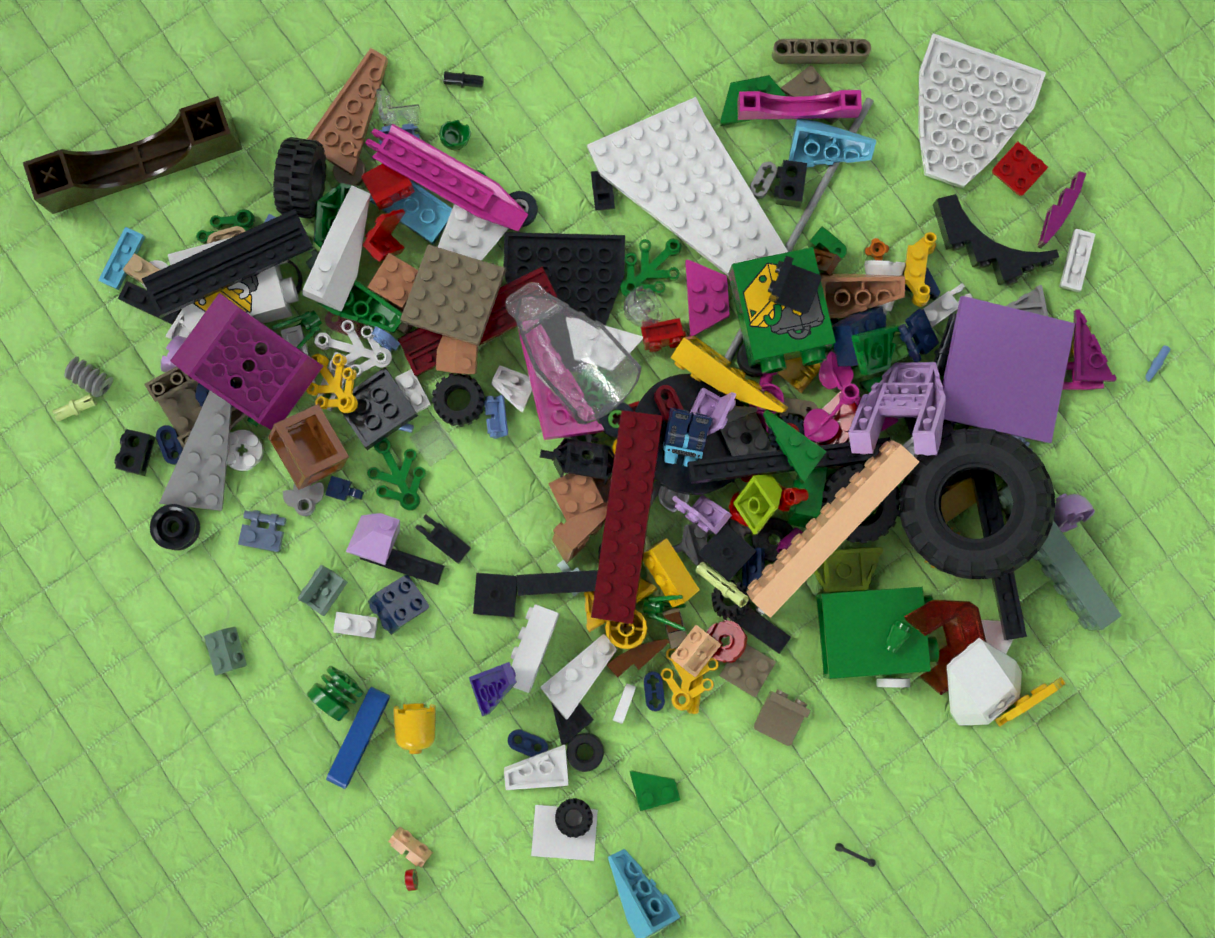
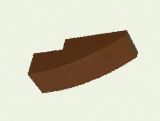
[607,639,670,678]

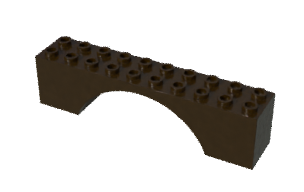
[22,96,243,214]

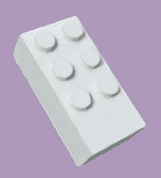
[511,604,560,693]

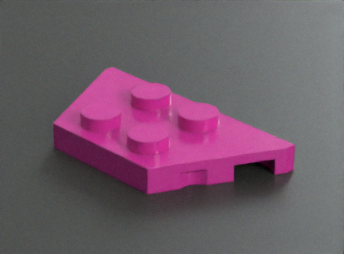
[685,260,730,336]

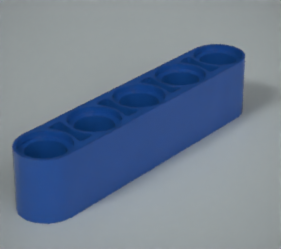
[326,687,390,789]

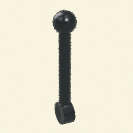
[835,843,876,867]

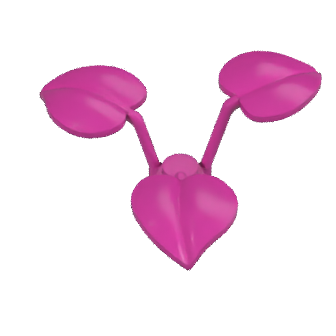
[804,352,898,442]

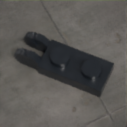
[415,514,472,564]

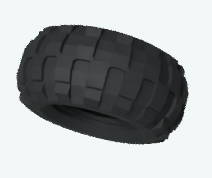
[899,428,1055,579]

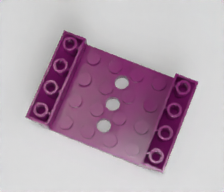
[170,293,323,430]

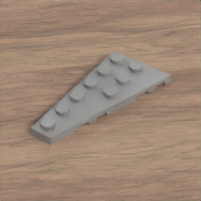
[159,391,232,511]

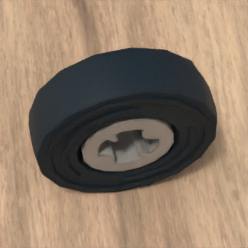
[509,191,538,227]

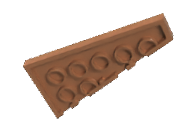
[307,48,388,176]

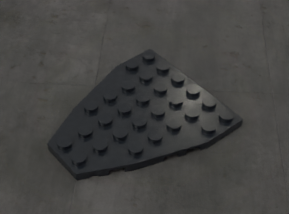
[503,232,625,374]

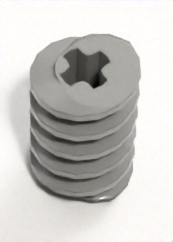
[64,356,113,397]

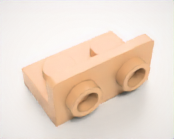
[671,625,721,677]

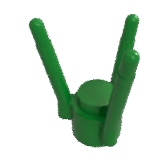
[272,310,322,350]
[643,595,686,631]

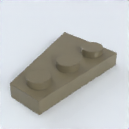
[780,65,840,124]

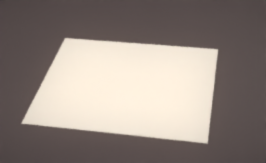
[531,805,598,861]

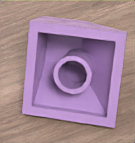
[346,513,400,565]

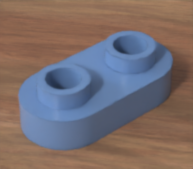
[371,326,400,352]

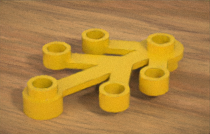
[306,353,358,413]
[661,648,719,711]

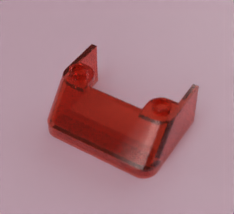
[904,600,986,695]

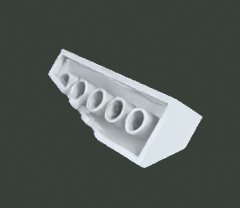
[303,186,371,312]

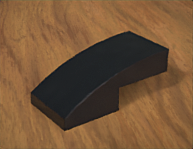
[591,171,615,211]

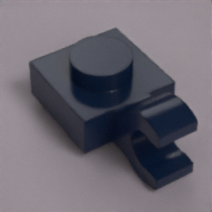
[325,476,364,501]

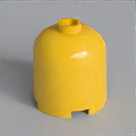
[393,703,436,754]

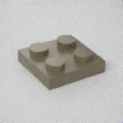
[719,644,776,697]

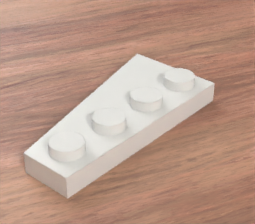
[540,634,617,720]

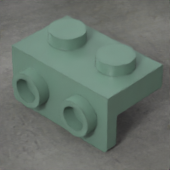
[298,565,348,616]
[204,627,247,676]

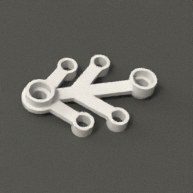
[315,320,392,377]

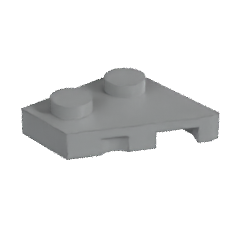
[1007,285,1048,316]

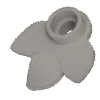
[283,482,324,516]

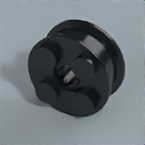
[150,504,200,550]

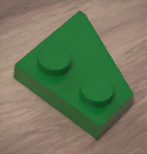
[629,770,680,811]

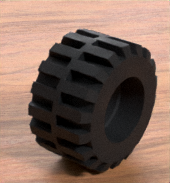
[432,373,485,427]

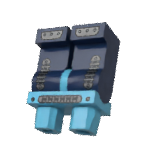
[662,407,713,467]

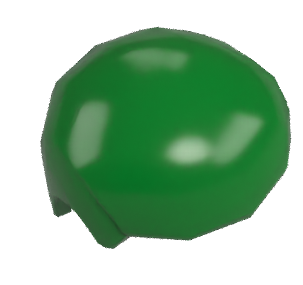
[439,120,471,150]

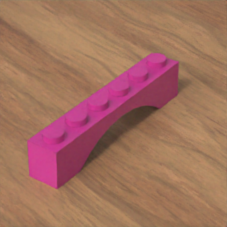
[737,90,862,120]

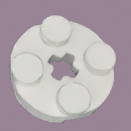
[227,430,264,471]

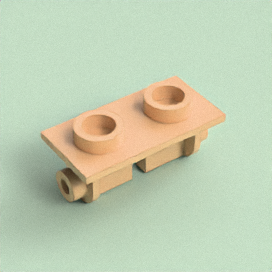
[388,827,433,867]

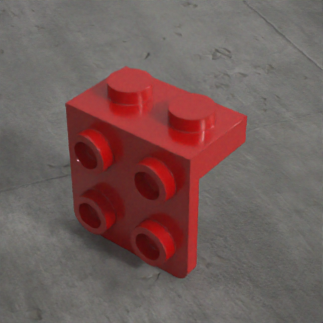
[992,141,1048,196]
[362,164,415,211]
[362,209,405,262]
[640,318,686,352]

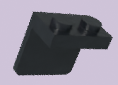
[767,256,821,314]

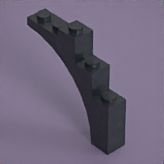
[933,194,1059,286]

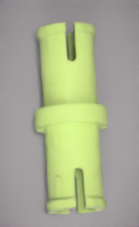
[53,393,97,422]

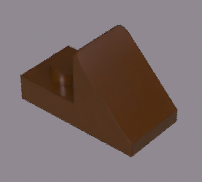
[814,249,841,277]

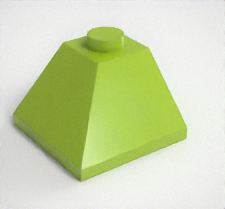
[733,474,782,535]

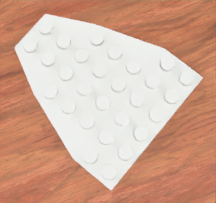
[918,33,1046,188]

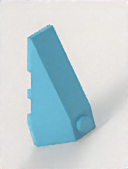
[788,119,876,167]
[608,849,681,938]

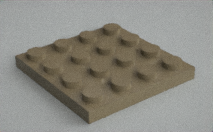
[400,244,506,346]

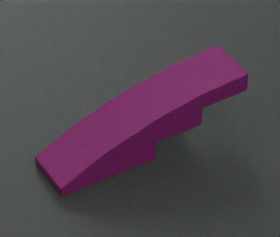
[1038,171,1087,248]

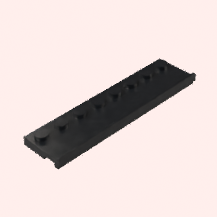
[142,209,313,318]

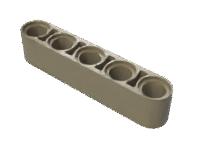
[772,39,871,64]

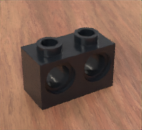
[774,160,807,208]
[114,429,156,476]

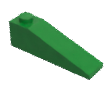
[317,280,402,333]

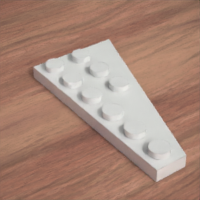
[438,204,509,261]

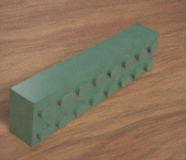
[998,484,1122,630]

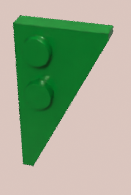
[763,409,827,484]

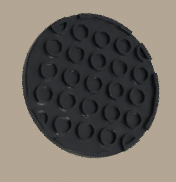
[635,373,750,495]

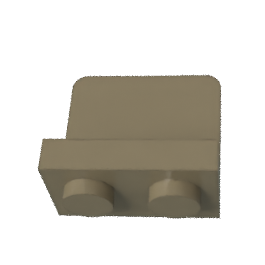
[754,689,811,746]

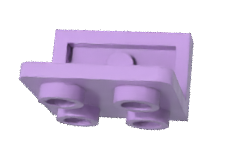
[690,388,736,435]
[672,495,732,534]

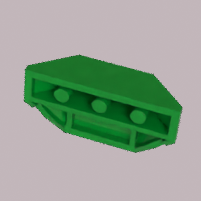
[314,183,359,248]

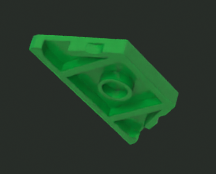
[720,75,786,126]
[852,325,900,375]

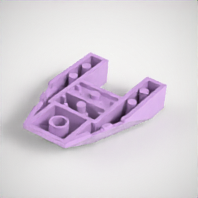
[848,362,946,456]

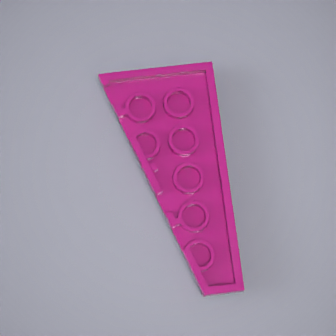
[517,321,604,440]

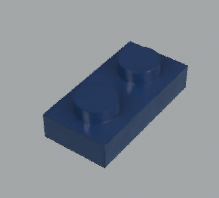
[742,548,765,589]

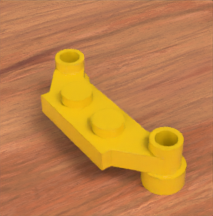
[903,232,937,307]

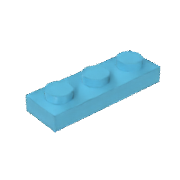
[98,227,145,290]

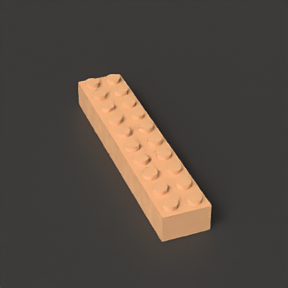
[747,440,919,618]

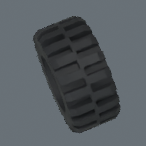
[273,137,326,219]
[821,463,900,543]

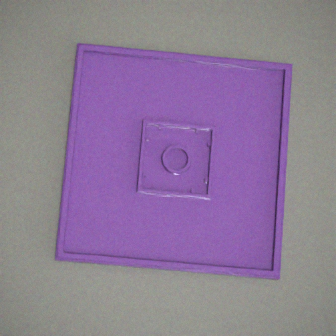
[942,296,1075,443]

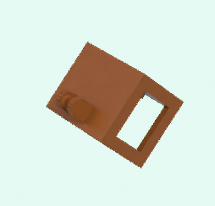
[268,404,349,490]

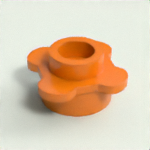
[865,238,889,261]

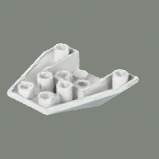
[947,638,1022,726]

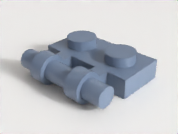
[238,510,286,552]

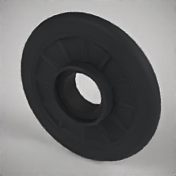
[752,518,793,562]

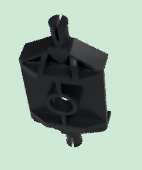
[539,438,615,485]

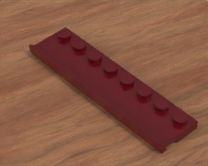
[398,266,561,376]

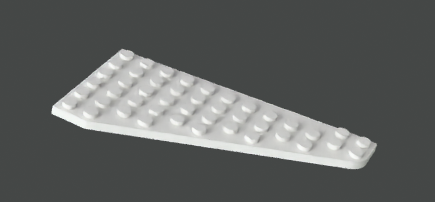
[587,97,788,276]

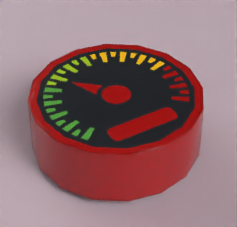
[405,869,418,891]

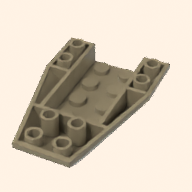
[144,343,267,449]

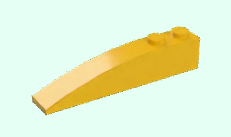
[671,336,788,413]

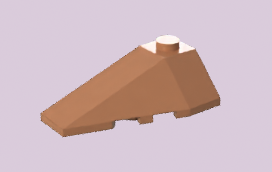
[821,274,905,318]
[436,335,478,374]
[552,501,608,563]

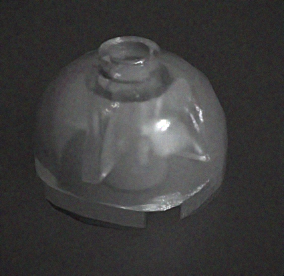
[624,285,663,327]

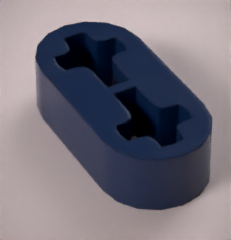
[644,672,665,711]

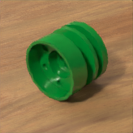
[307,666,364,721]

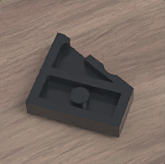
[551,702,594,745]

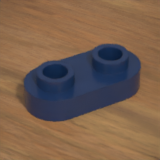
[156,425,183,465]
[508,729,548,757]

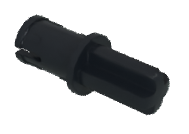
[444,71,484,88]

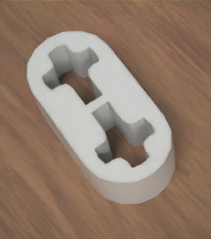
[613,683,636,724]

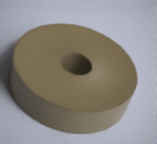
[333,158,366,186]

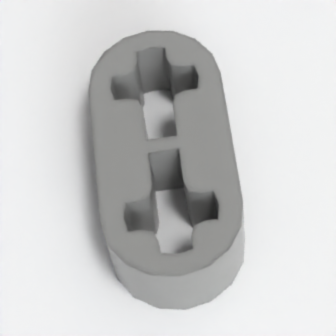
[750,162,777,199]

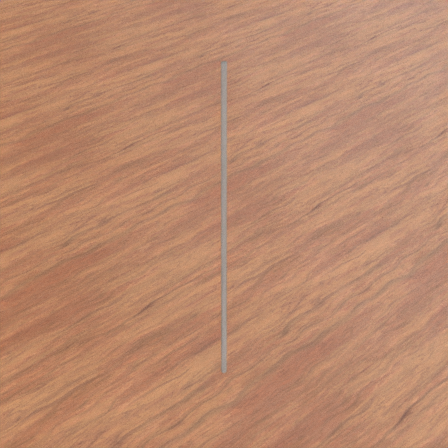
[650,98,874,507]

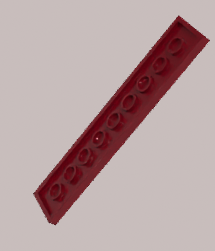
[591,410,663,624]

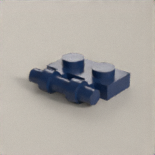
[898,309,939,362]

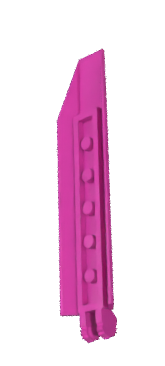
[365,124,528,232]

